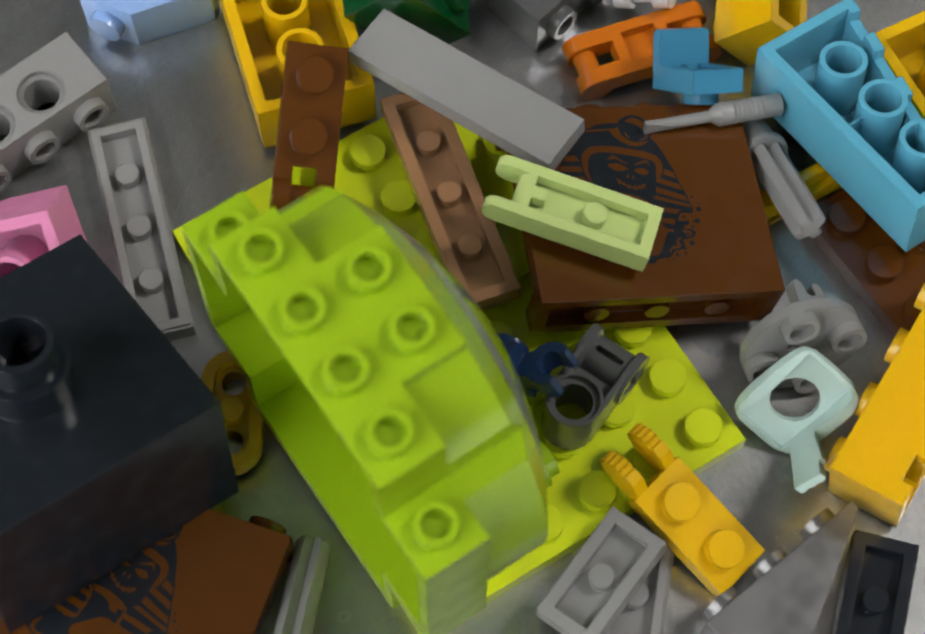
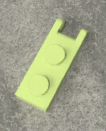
[481,155,664,272]

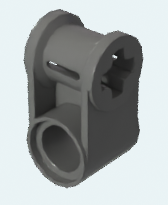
[541,323,649,450]

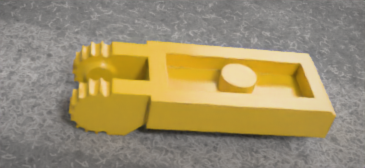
[600,423,765,596]

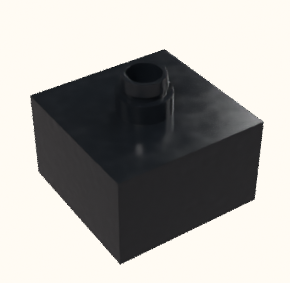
[0,234,239,633]

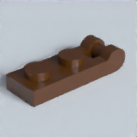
[269,41,349,210]

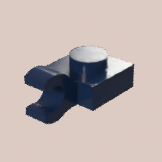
[497,333,579,398]

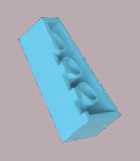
[751,0,925,252]

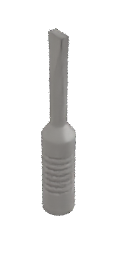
[642,92,784,134]

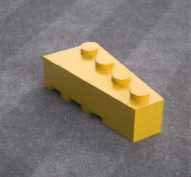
[824,283,925,528]

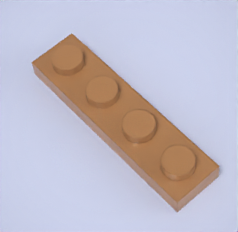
[380,92,521,310]

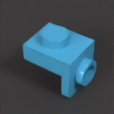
[653,27,744,105]

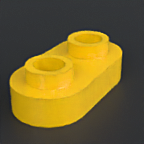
[201,351,265,476]

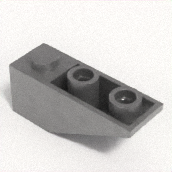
[700,501,859,634]

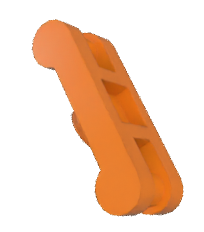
[561,1,722,101]

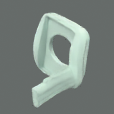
[734,346,859,493]

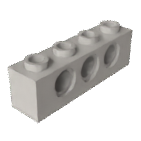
[0,32,116,193]

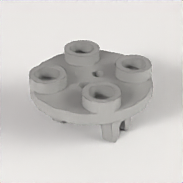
[739,279,868,394]

